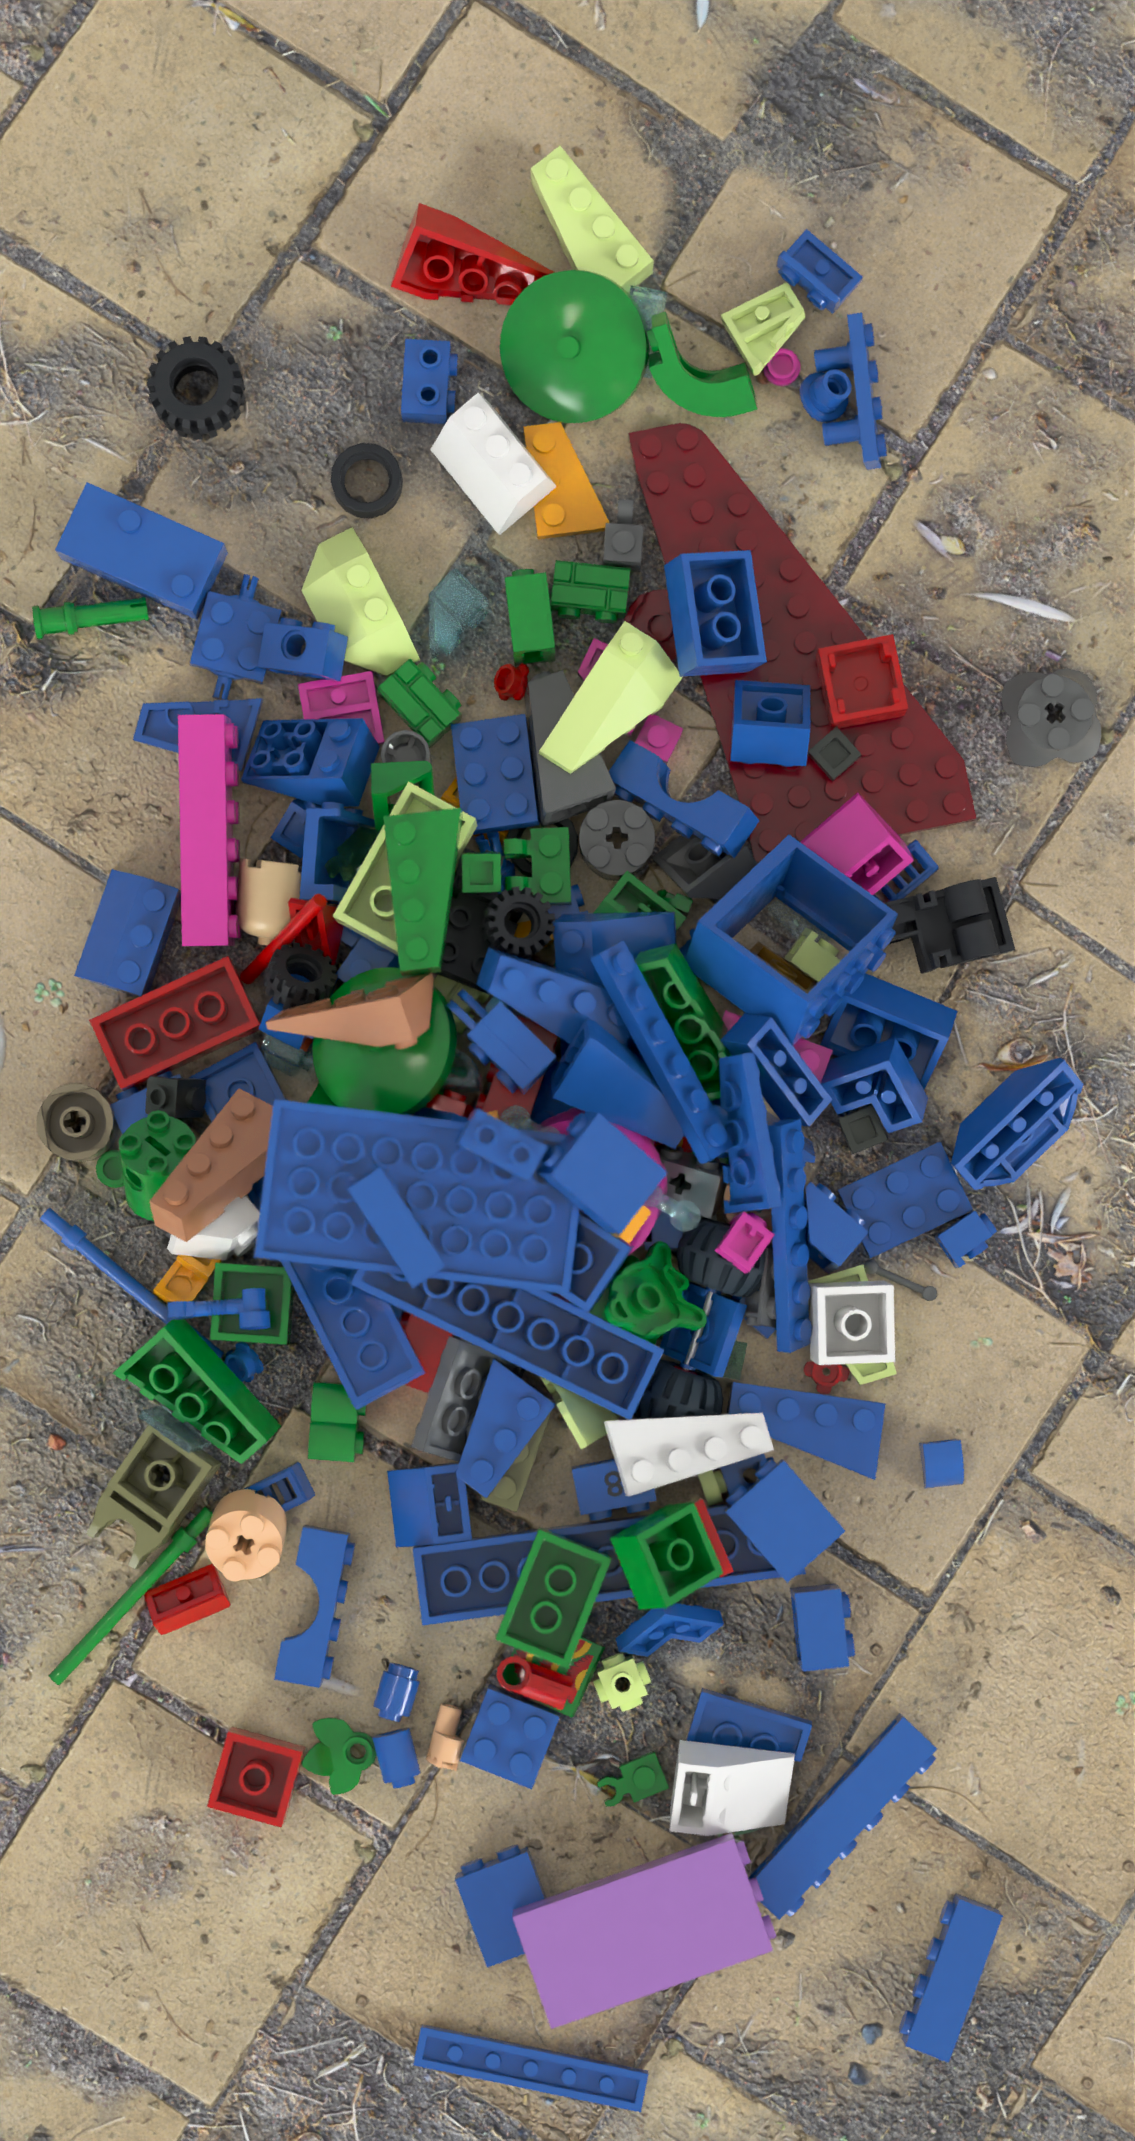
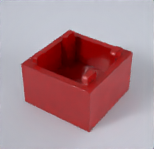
[816,634,908,730]

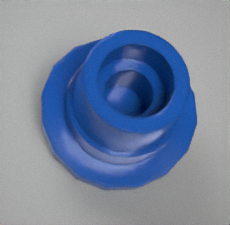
[799,369,852,423]

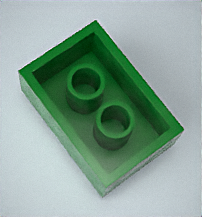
[495,1527,612,1669]

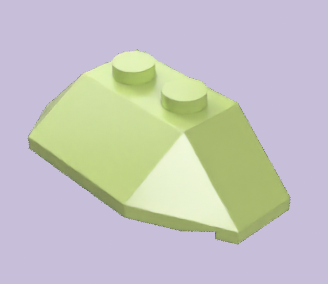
[301,527,420,677]

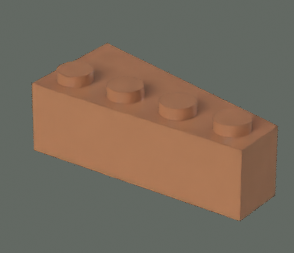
[149,1088,273,1242]

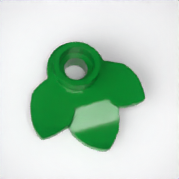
[302,1718,377,1795]

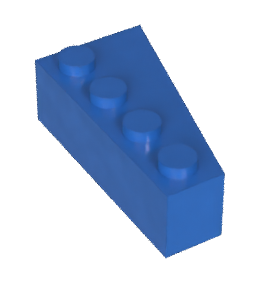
[476,948,630,1046]
[727,1382,885,1480]

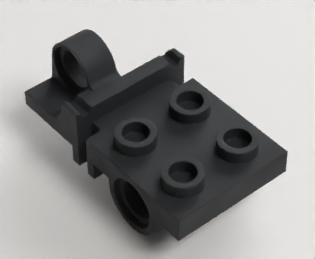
[436,848,524,995]
[884,877,1015,974]

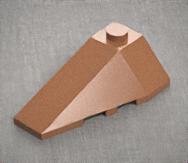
[265,972,434,1049]

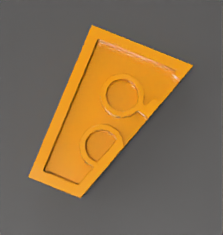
[523,422,610,540]

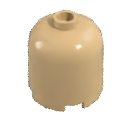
[236,858,302,945]

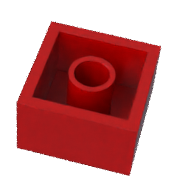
[207,1726,306,1828]

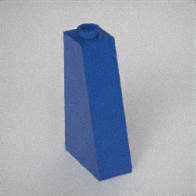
[550,1017,686,1149]

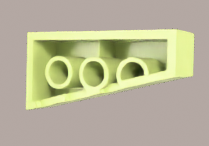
[531,146,654,292]

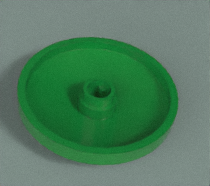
[500,270,649,423]
[313,967,457,1115]

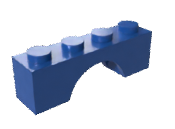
[608,740,760,858]
[274,1525,355,1688]

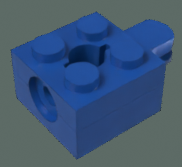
[446,989,556,1094]

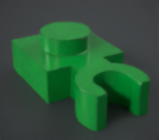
[597,1751,669,1807]

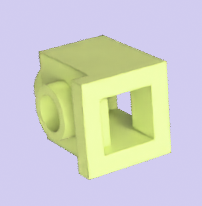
[784,928,841,983]

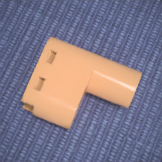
[426,1703,465,1771]

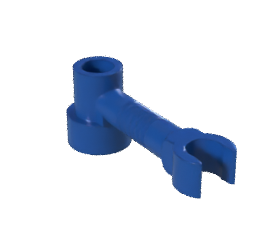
[168,1288,271,1330]

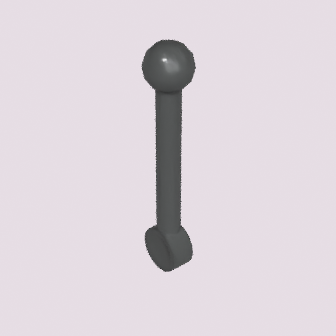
[863,1260,938,1301]

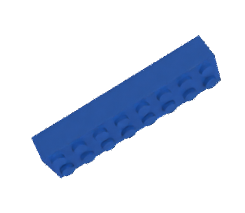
[347,1269,664,1420]

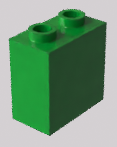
[504,569,555,666]

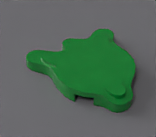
[604,1241,707,1339]

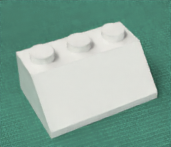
[430,393,557,535]

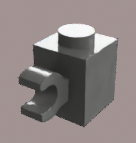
[603,499,643,572]

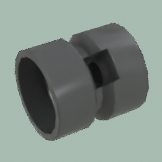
[381,730,432,785]

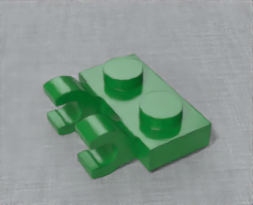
[504,827,572,906]

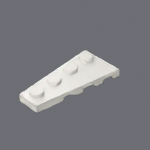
[604,1413,774,1496]

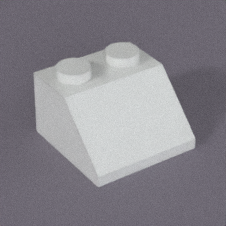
[167,1195,260,1260]

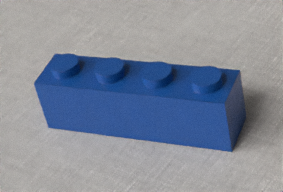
[899,1893,1003,2063]

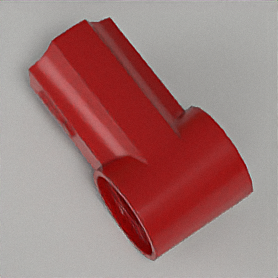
[496,1656,574,1710]

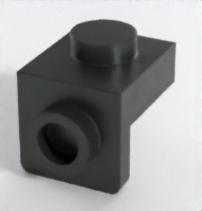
[145,1076,206,1118]

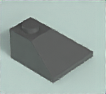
[652,834,757,898]

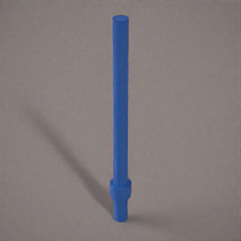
[40,1208,224,1359]

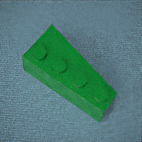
[383,808,463,976]
[635,943,732,1101]
[113,1319,281,1464]

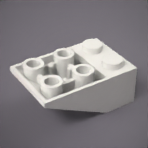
[670,1740,795,1836]

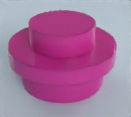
[763,348,800,386]

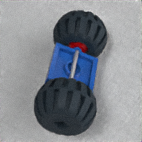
[633,1218,770,1419]

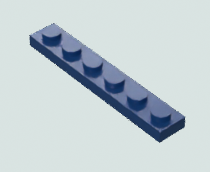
[590,940,734,1165]
[768,1118,812,1353]
[413,2024,649,2112]

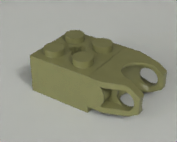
[86,1420,222,1569]

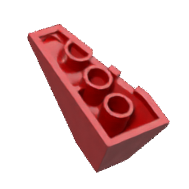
[391,203,554,305]

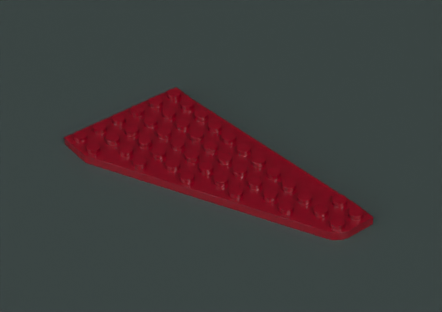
[628,423,976,864]

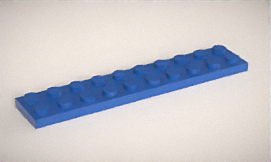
[189,1042,425,1410]

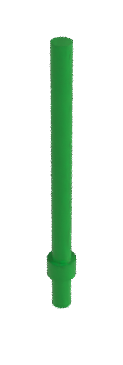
[48,1506,213,1686]

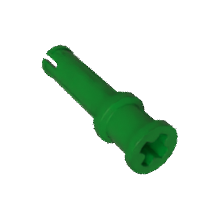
[32,596,149,639]

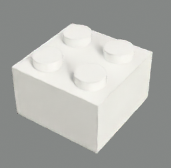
[809,1281,895,1365]

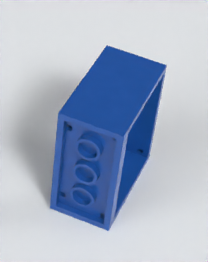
[685,834,898,1045]

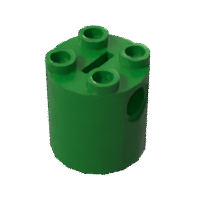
[118,1110,196,1221]

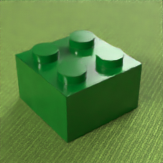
[210,1263,294,1345]
[610,1502,723,1610]

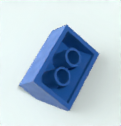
[74,869,181,998]
[820,973,958,1089]

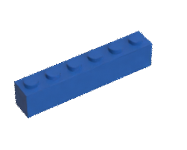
[748,1713,937,1920]

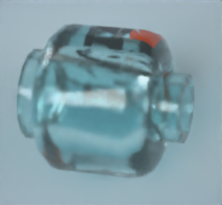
[260,1034,314,1077]

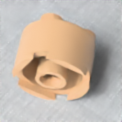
[205,1489,287,1581]

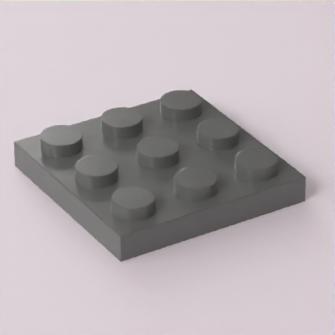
[411,1336,525,1462]

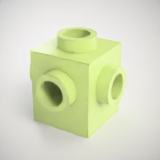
[593,1653,651,1712]

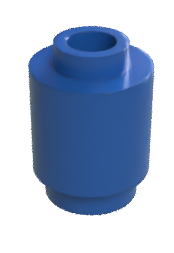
[373,1662,420,1722]

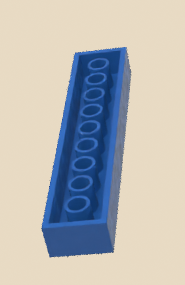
[412,1503,806,1626]

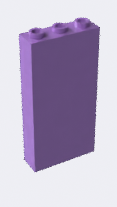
[513,1833,777,2029]

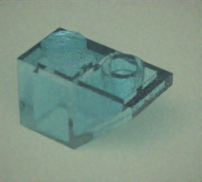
[429,568,488,659]

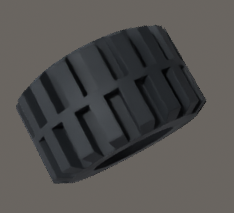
[147,336,245,440]

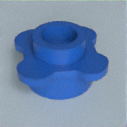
[224,1342,264,1382]

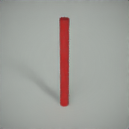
[240,894,327,984]

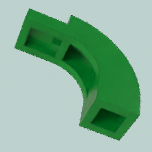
[647,311,757,417]

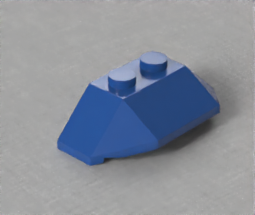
[951,1057,1084,1190]

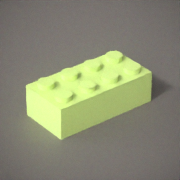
[333,782,478,955]

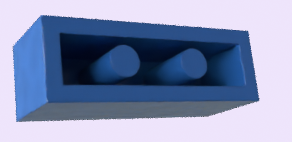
[721,1013,832,1127]

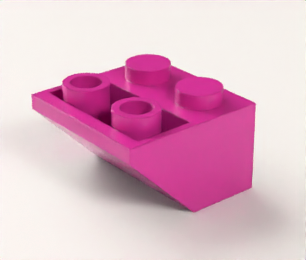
[800,793,914,895]

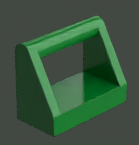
[371,761,435,838]

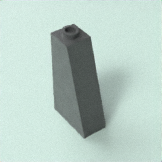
[524,670,616,827]

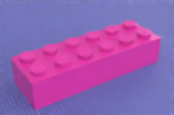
[178,714,242,946]

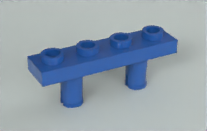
[814,313,887,470]

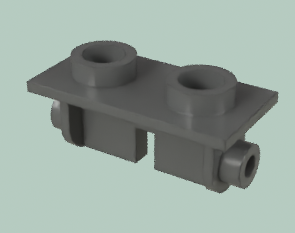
[744,1248,776,1328]

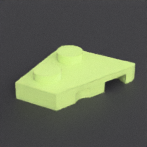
[721,282,805,376]

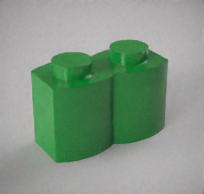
[308,1381,367,1462]

